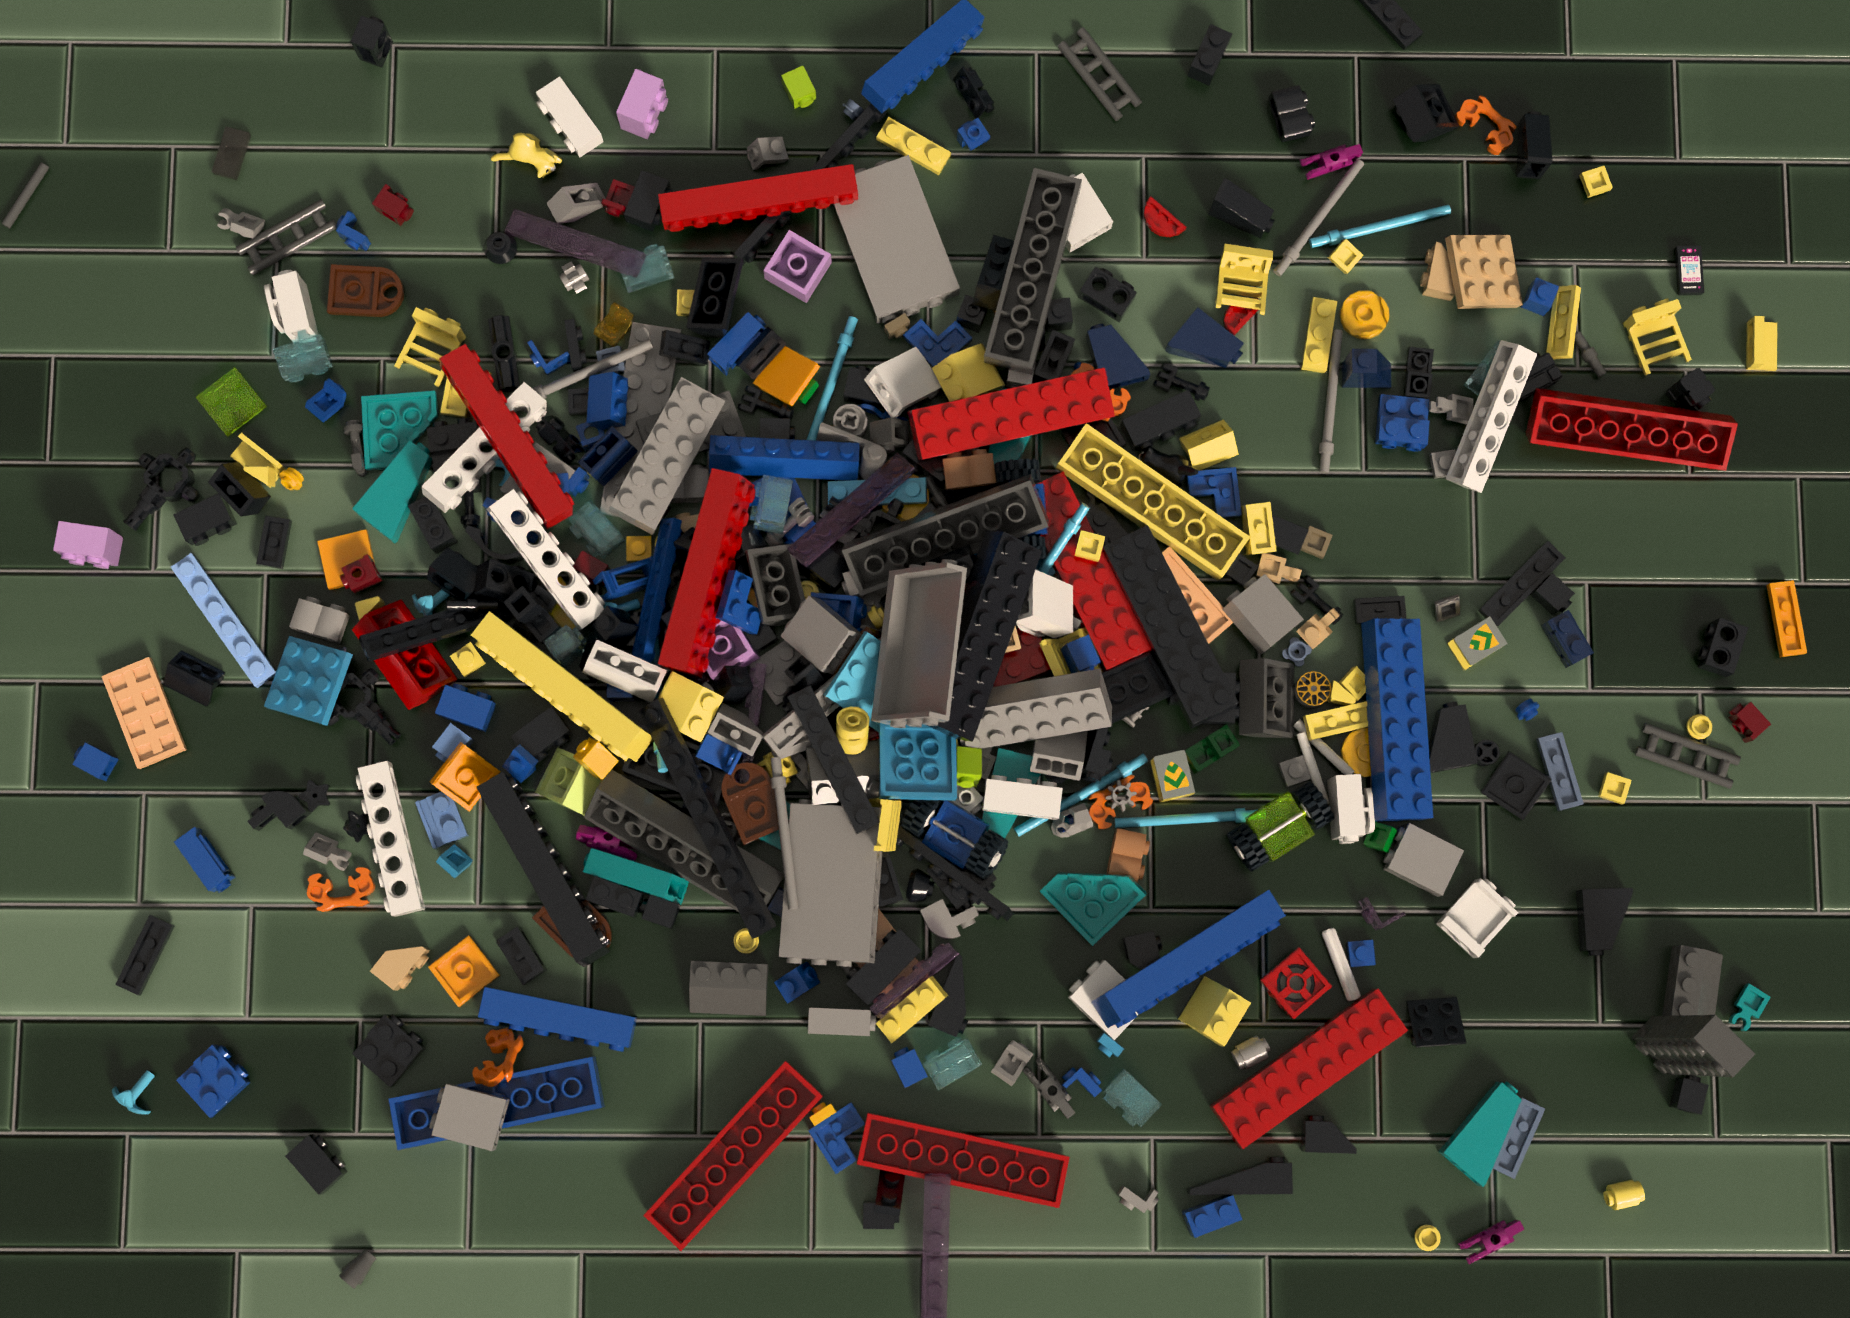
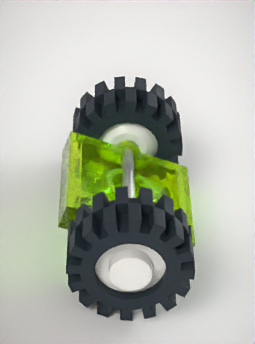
[1227,781,1335,872]

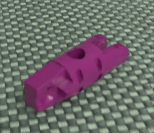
[1300,144,1363,180]
[576,825,637,862]
[1458,1220,1524,1264]

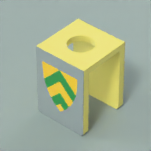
[1447,616,1508,670]
[1150,750,1195,802]

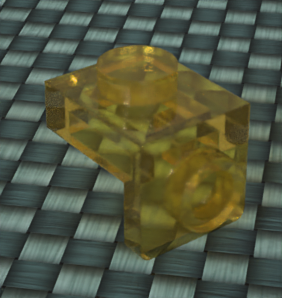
[593,302,634,347]

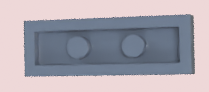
[1536,732,1584,811]
[1493,1097,1545,1179]

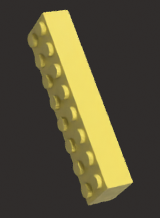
[1056,423,1250,581]
[471,611,653,762]

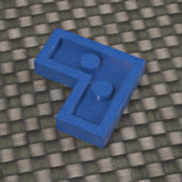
[903,319,972,368]
[1186,467,1242,519]
[715,570,761,634]
[808,1102,865,1174]

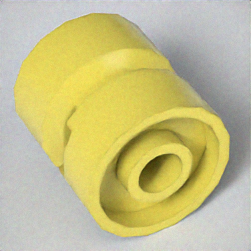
[836,706,869,755]

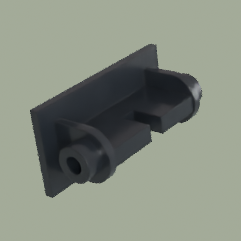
[953,66,995,118]
[536,415,585,464]

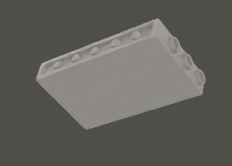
[833,155,960,324]
[871,559,967,728]
[779,799,882,967]

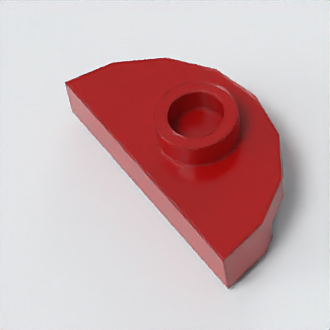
[1144,196,1187,237]
[1223,297,1258,336]

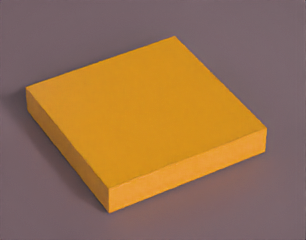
[753,346,820,406]
[317,529,375,590]
[430,742,501,812]
[428,935,500,1007]

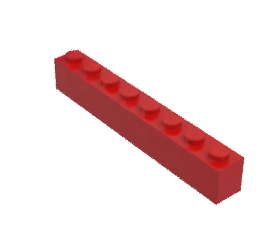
[658,164,858,232]
[439,344,574,530]

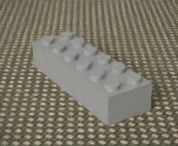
[609,377,725,535]
[960,668,1112,749]

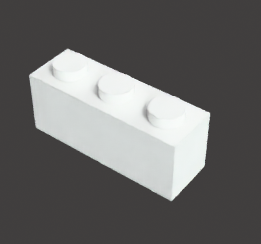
[536,76,604,158]
[582,640,667,703]
[982,775,1062,820]

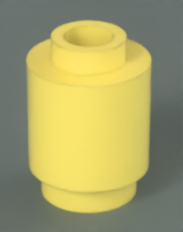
[1603,1180,1645,1210]

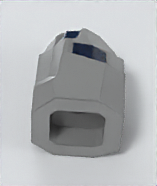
[1051,803,1093,838]

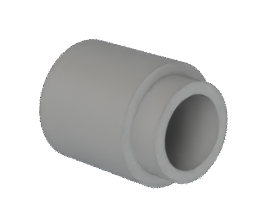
[1231,1035,1271,1070]

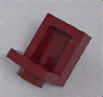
[601,179,635,217]

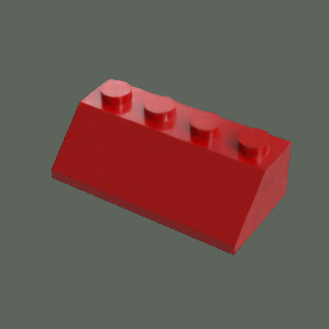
[352,600,457,710]

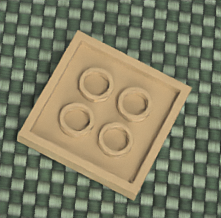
[1445,235,1523,309]

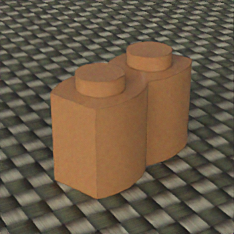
[942,449,996,490]
[1106,828,1150,882]

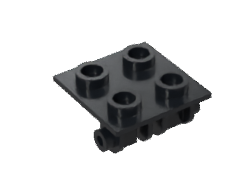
[1407,997,1467,1048]

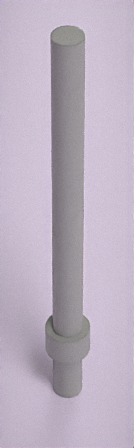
[1273,159,1364,277]
[1319,330,1343,474]
[532,339,654,399]
[770,757,798,910]

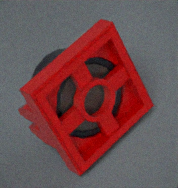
[1260,947,1332,1019]

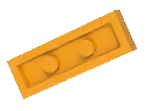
[1767,580,1807,657]

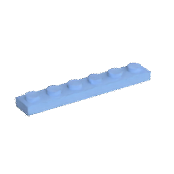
[171,553,276,688]

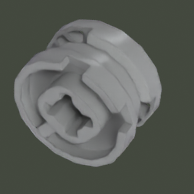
[833,404,867,437]

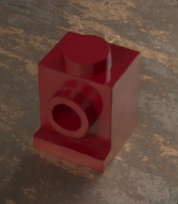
[372,184,414,226]
[572,550,610,587]
[340,554,382,593]
[1728,702,1771,743]

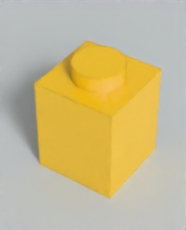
[573,738,619,780]

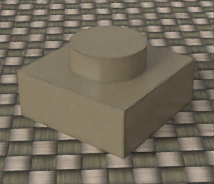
[884,313,910,340]
[1301,526,1333,559]

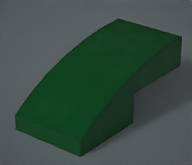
[1185,725,1240,774]

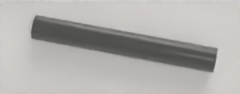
[1,163,49,229]

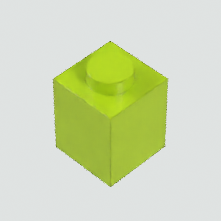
[781,66,816,109]
[956,746,982,788]

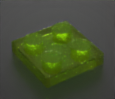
[196,367,267,437]

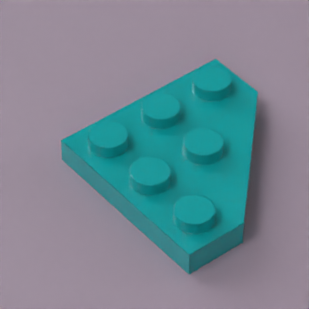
[361,391,438,471]
[1040,873,1147,946]

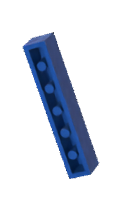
[861,0,985,113]
[709,435,859,481]
[478,987,637,1052]

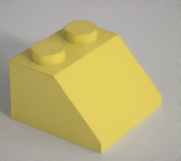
[932,343,1005,402]
[658,671,724,742]
[1178,976,1251,1047]

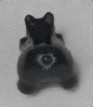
[1139,447,1198,488]

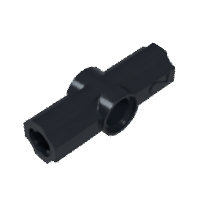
[488,315,520,393]

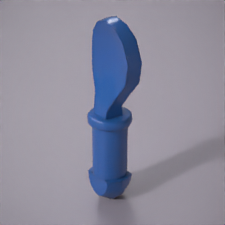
[859,403,908,421]

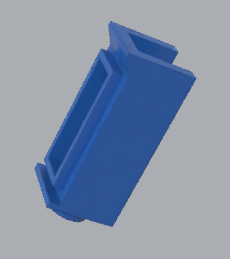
[707,312,766,376]
[593,556,653,602]
[174,827,235,893]

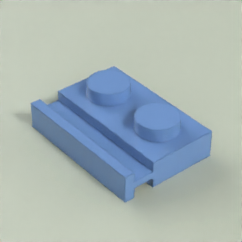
[415,791,469,849]

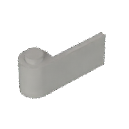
[816,422,887,480]

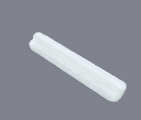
[1322,928,1361,1001]

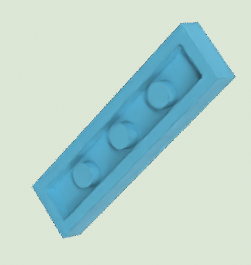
[828,477,927,506]

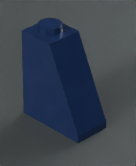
[1165,307,1244,368]
[1086,324,1150,390]
[1342,349,1391,388]

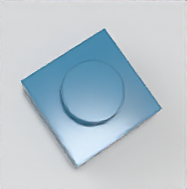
[436,844,473,879]
[1096,1033,1124,1058]

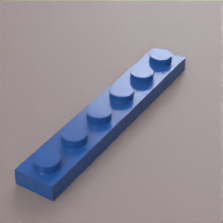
[632,518,682,663]

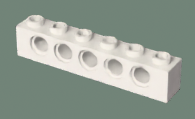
[1446,340,1537,493]
[422,382,547,513]
[486,489,605,630]
[356,761,425,917]

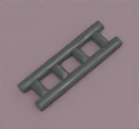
[1057,27,1142,121]
[236,199,337,276]
[1634,723,1741,789]

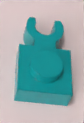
[1729,983,1771,1031]

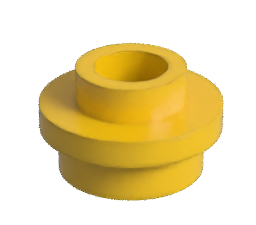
[279,467,304,490]

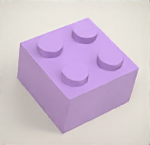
[616,69,668,140]
[763,230,832,303]
[53,521,123,569]
[706,621,760,680]

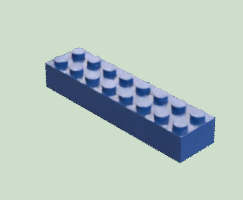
[1361,618,1433,822]
[1091,890,1286,1028]
[389,1056,605,1150]

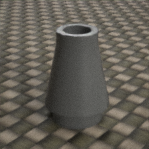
[339,1249,377,1289]

